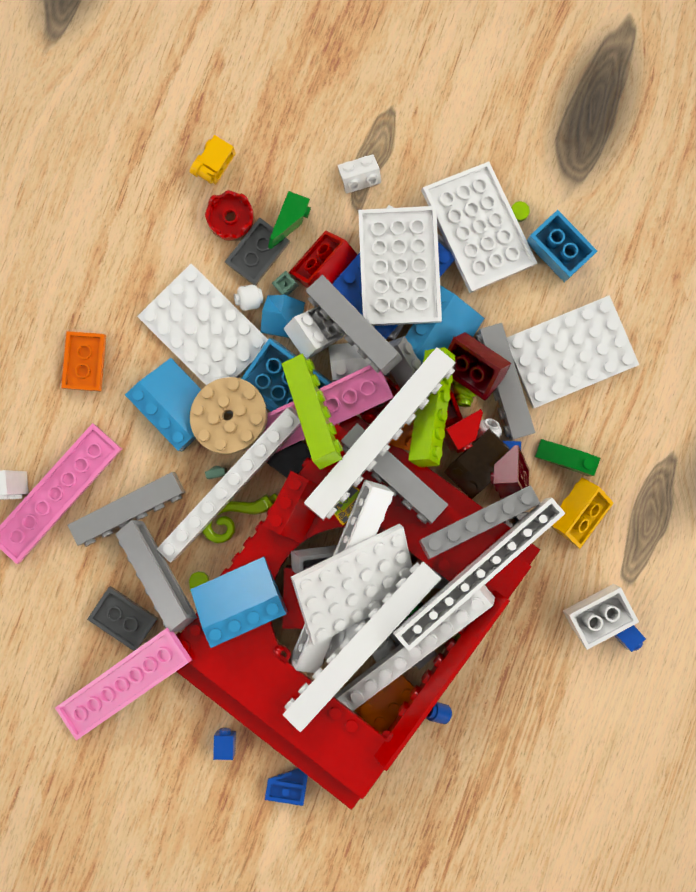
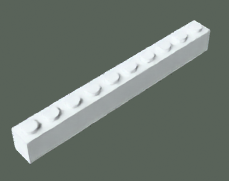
[304,347,456,521]
[156,407,301,563]
[290,480,394,674]
[393,498,565,652]
[282,562,442,732]
[334,585,495,711]

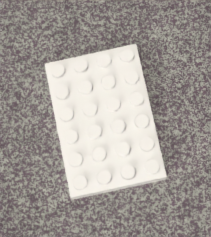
[421,162,537,293]
[358,206,442,326]
[137,264,268,385]
[507,295,639,409]
[291,524,412,646]

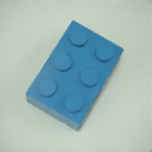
[527,210,598,283]

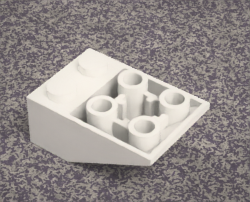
[283,306,346,359]

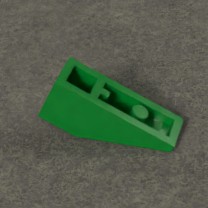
[268,191,311,249]
[535,439,601,476]

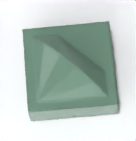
[272,271,299,296]
[205,466,227,479]

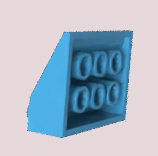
[405,285,485,364]
[241,338,332,411]
[125,358,201,452]
[190,557,288,648]

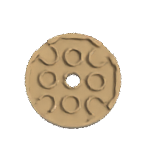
[190,377,268,455]

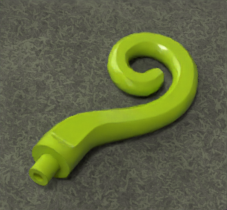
[203,493,278,543]

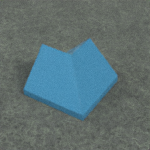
[261,295,305,338]

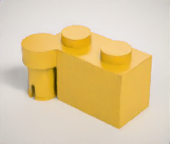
[190,135,236,185]

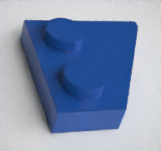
[265,768,308,806]

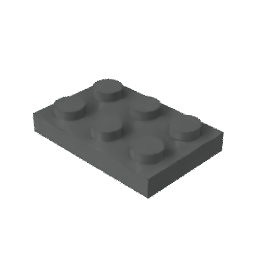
[225,218,290,285]
[87,586,158,651]

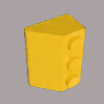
[551,477,614,549]

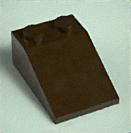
[444,428,510,499]

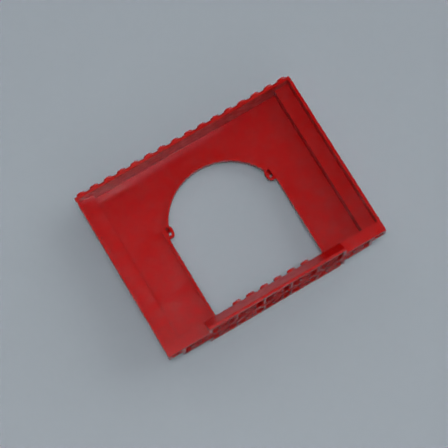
[176,415,541,810]

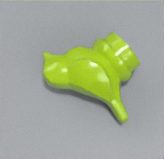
[452,379,476,407]

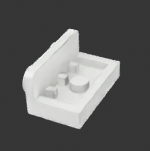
[337,155,381,193]

